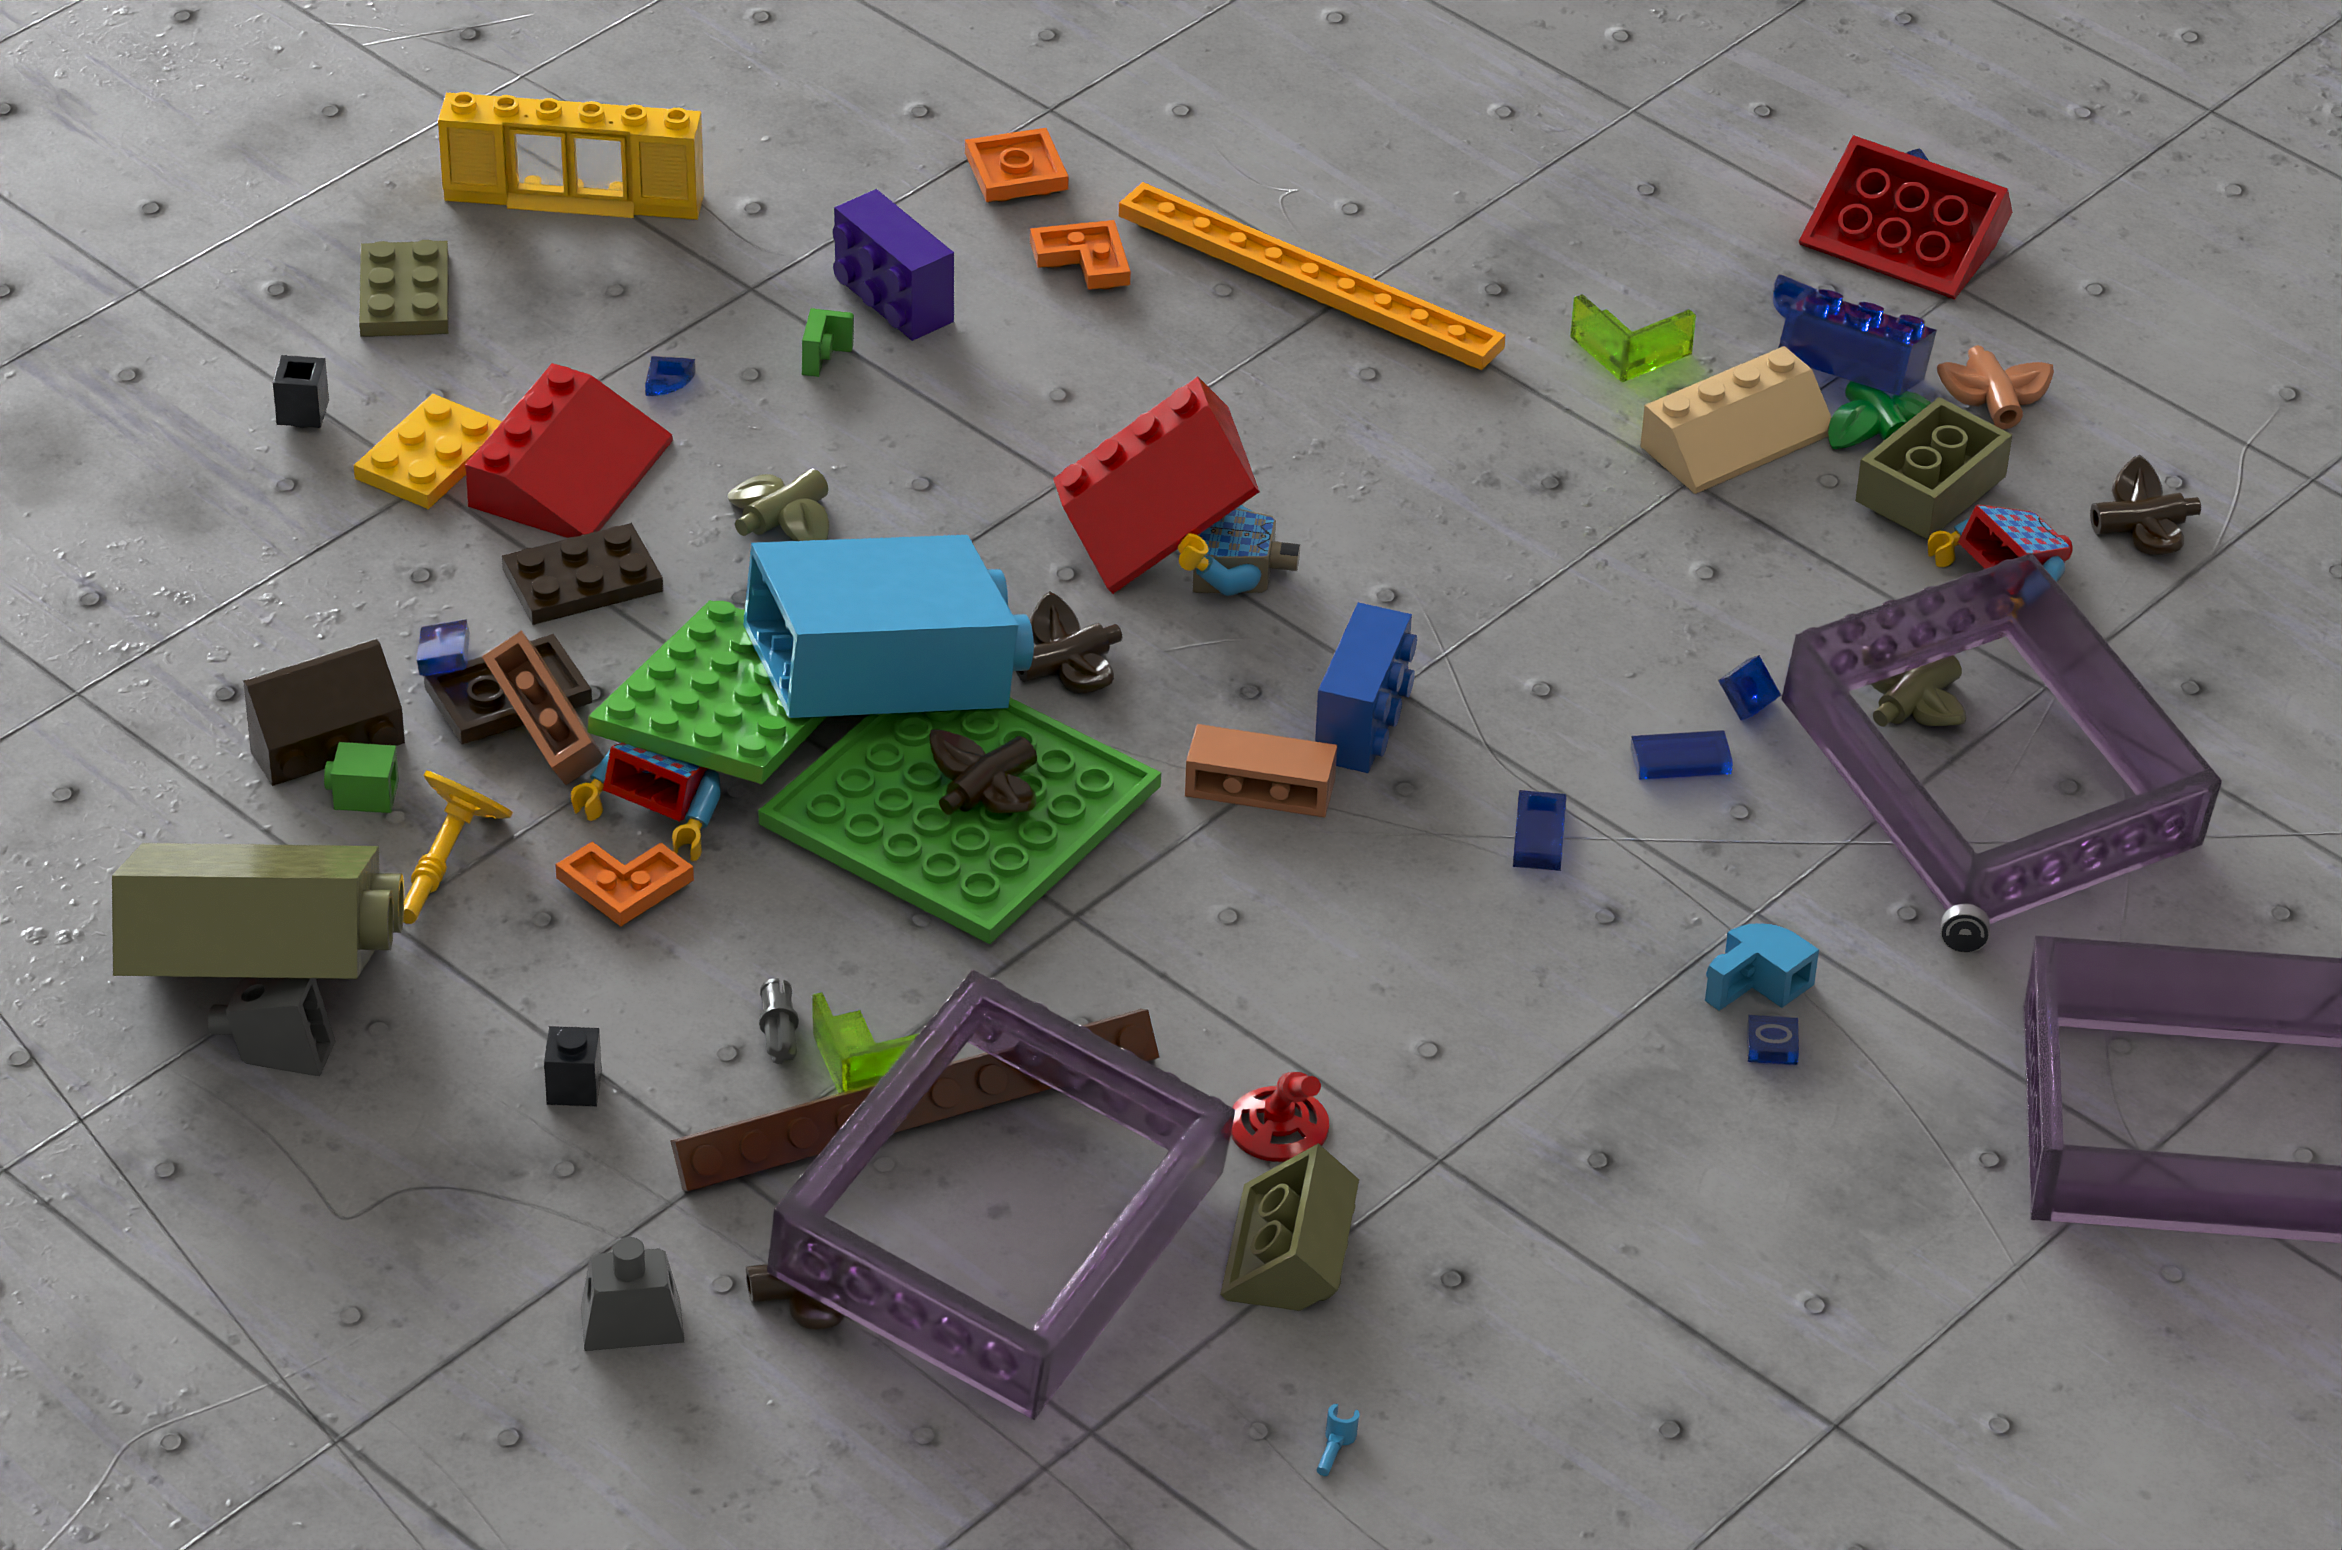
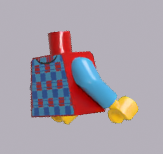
[1928,505,2073,632]
[571,742,721,862]

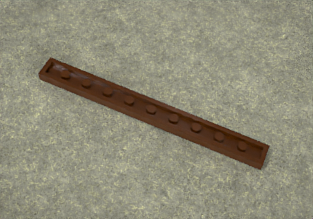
[670,1009,1160,1191]

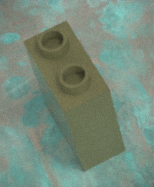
[112,843,404,979]

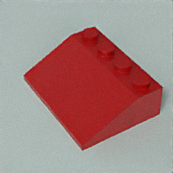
[1799,135,2013,299]
[465,363,673,538]
[1053,376,1260,594]

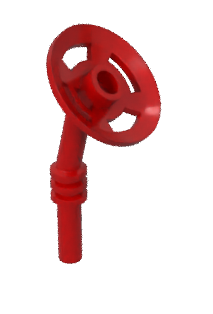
[1228,1072,1329,1162]

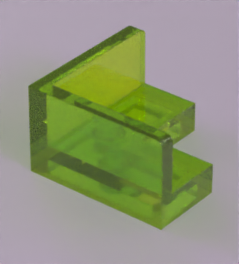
[1570,294,1696,383]
[812,992,938,1093]

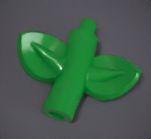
[1828,375,1931,449]

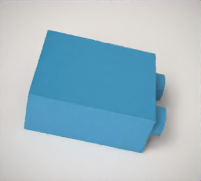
[743,535,1034,718]

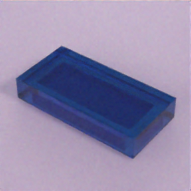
[416,619,470,676]
[1630,730,1733,780]
[1513,790,1567,871]

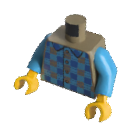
[1178,505,1300,596]

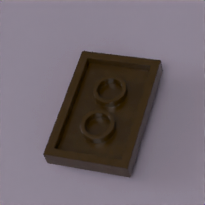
[502,523,663,625]
[424,634,592,745]

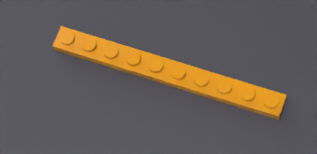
[1119,182,1506,370]

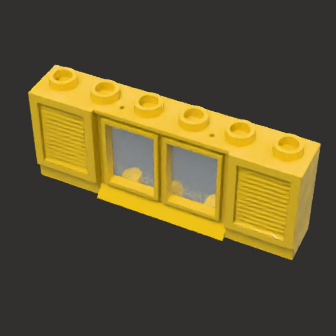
[438,92,704,220]

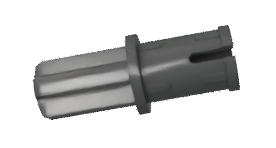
[759,978,799,1064]

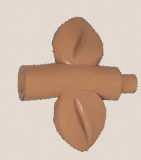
[1937,345,2054,429]

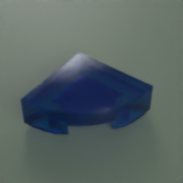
[1773,274,1817,323]
[645,356,696,396]

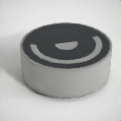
[1941,904,1990,953]

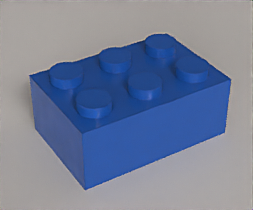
[1315,602,1417,773]

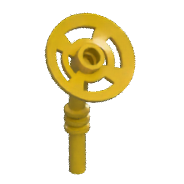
[403,770,513,924]

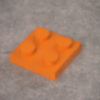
[965,128,1069,202]

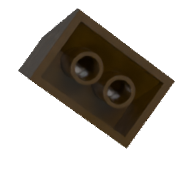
[243,638,405,786]

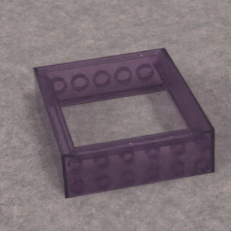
[1781,553,2222,924]
[2023,936,2342,1243]
[767,969,1236,1420]

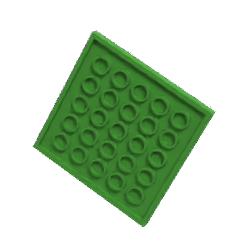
[758,697,1161,944]

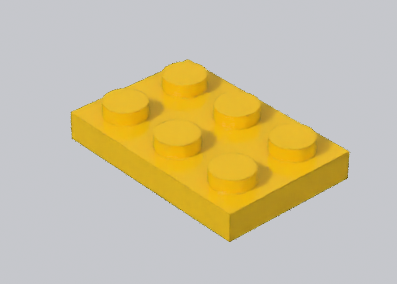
[354,394,502,510]

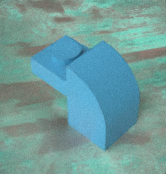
[1705,923,1819,1011]

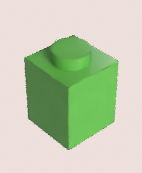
[324,742,399,813]

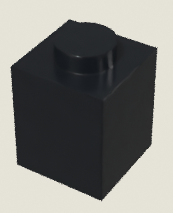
[273,355,329,428]
[544,1026,602,1107]

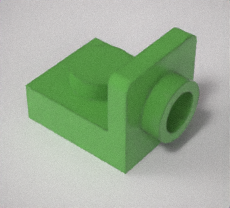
[802,308,854,377]

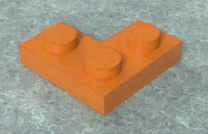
[1030,220,1131,289]
[555,841,694,927]

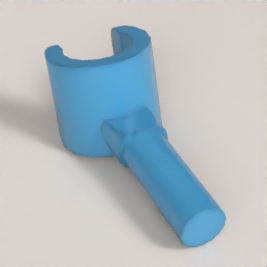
[1316,1404,1360,1476]

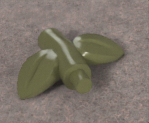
[727,469,829,541]
[1860,643,1966,727]

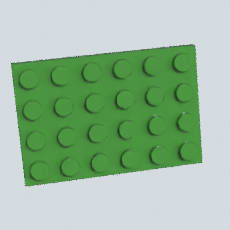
[587,600,827,784]

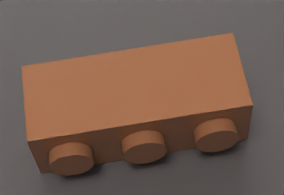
[482,630,604,785]
[1185,724,1337,818]

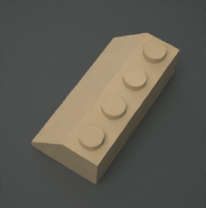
[1640,346,1832,494]

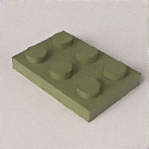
[359,240,449,337]

